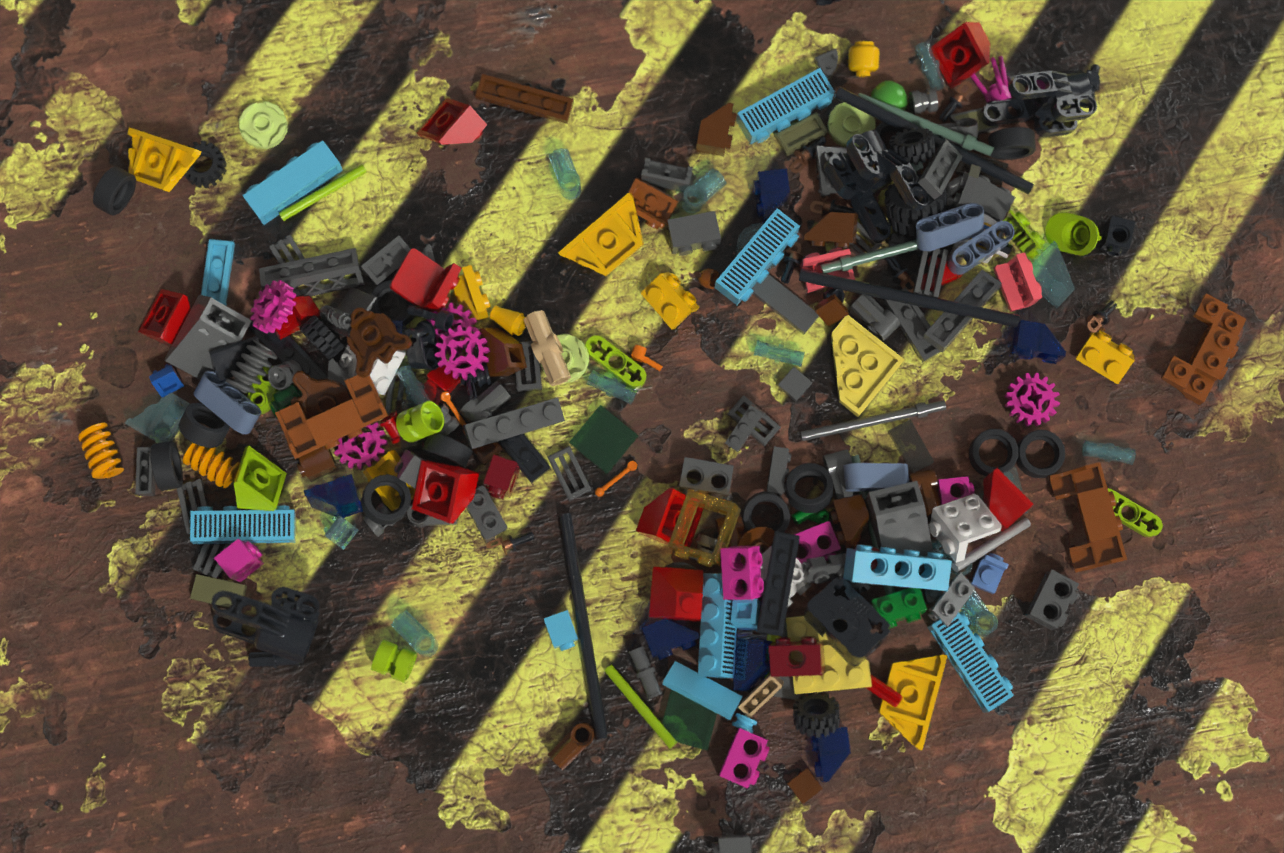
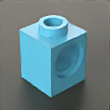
[731,599,761,631]
[544,610,578,651]

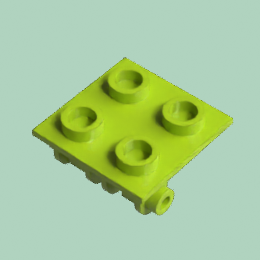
[1003,210,1046,260]

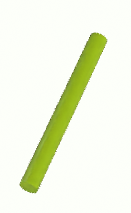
[279,164,367,221]
[604,665,677,749]

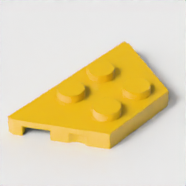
[128,127,201,192]
[558,192,644,276]
[878,654,948,750]

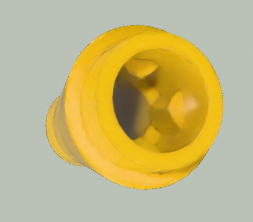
[490,305,526,336]

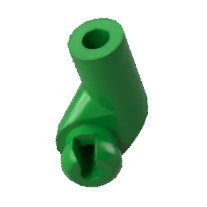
[791,509,830,525]

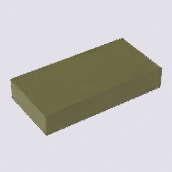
[775,112,828,157]
[190,574,247,608]

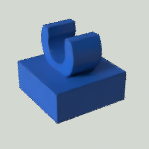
[149,364,184,398]

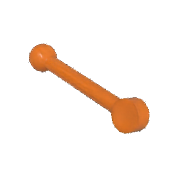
[440,392,466,435]
[595,461,637,497]

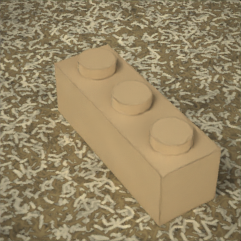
[738,673,784,718]

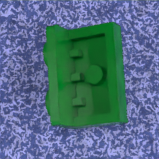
[871,588,927,629]

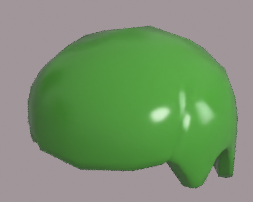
[871,81,908,111]

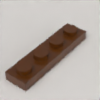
[475,74,574,124]

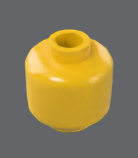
[848,41,879,77]

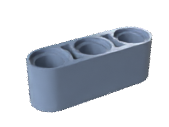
[916,203,984,251]
[948,221,1015,275]
[194,371,261,434]
[843,463,909,492]

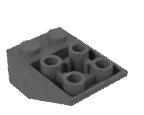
[164,295,251,380]
[864,481,933,569]

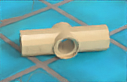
[524,310,571,386]

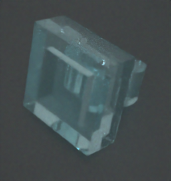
[324,515,359,550]

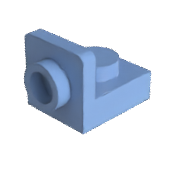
[970,553,1009,594]

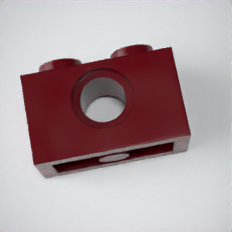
[484,455,520,500]
[769,636,825,677]

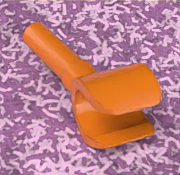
[631,345,663,371]

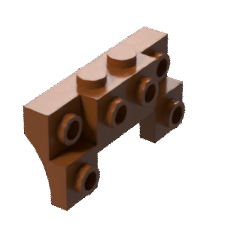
[1160,293,1247,405]
[275,375,389,459]
[1049,462,1127,573]

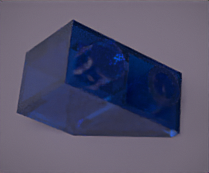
[753,168,790,224]
[1011,320,1066,364]
[304,474,363,519]
[641,619,700,660]
[733,639,772,692]
[811,727,851,782]

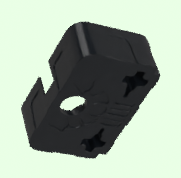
[804,578,890,666]

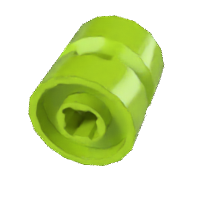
[396,401,444,442]
[371,640,417,683]

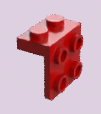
[390,248,462,312]

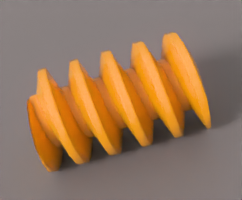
[78,422,124,479]
[182,443,240,489]

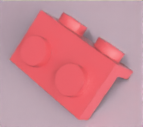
[800,247,855,293]
[993,252,1042,312]

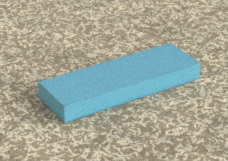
[201,239,235,306]
[662,661,743,720]

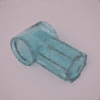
[548,148,582,200]
[682,168,727,214]
[961,590,998,637]
[391,610,439,657]

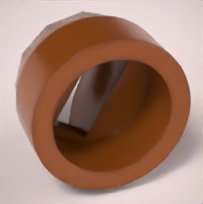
[698,269,719,289]

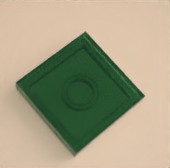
[569,405,639,474]
[658,689,717,751]

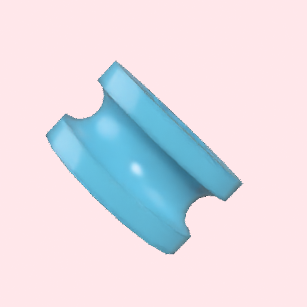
[732,713,757,734]

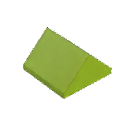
[234,445,287,511]

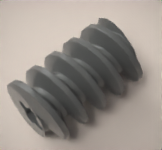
[225,339,277,394]

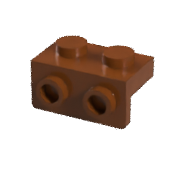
[628,177,680,229]

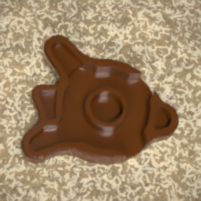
[347,308,412,378]
[291,371,352,420]

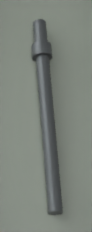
[800,400,946,441]

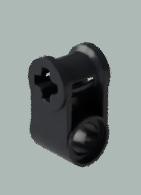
[403,320,441,370]

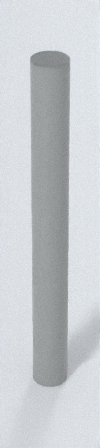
[951,518,1031,572]

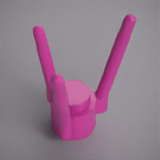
[970,56,1012,103]

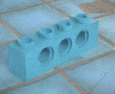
[843,544,952,591]

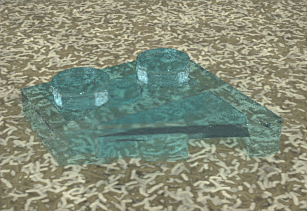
[1032,241,1075,308]

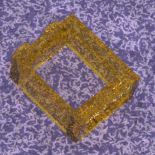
[668,489,741,567]

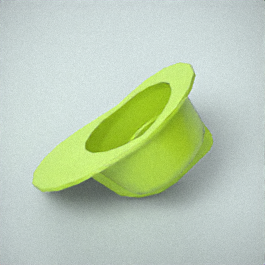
[1045,212,1102,256]

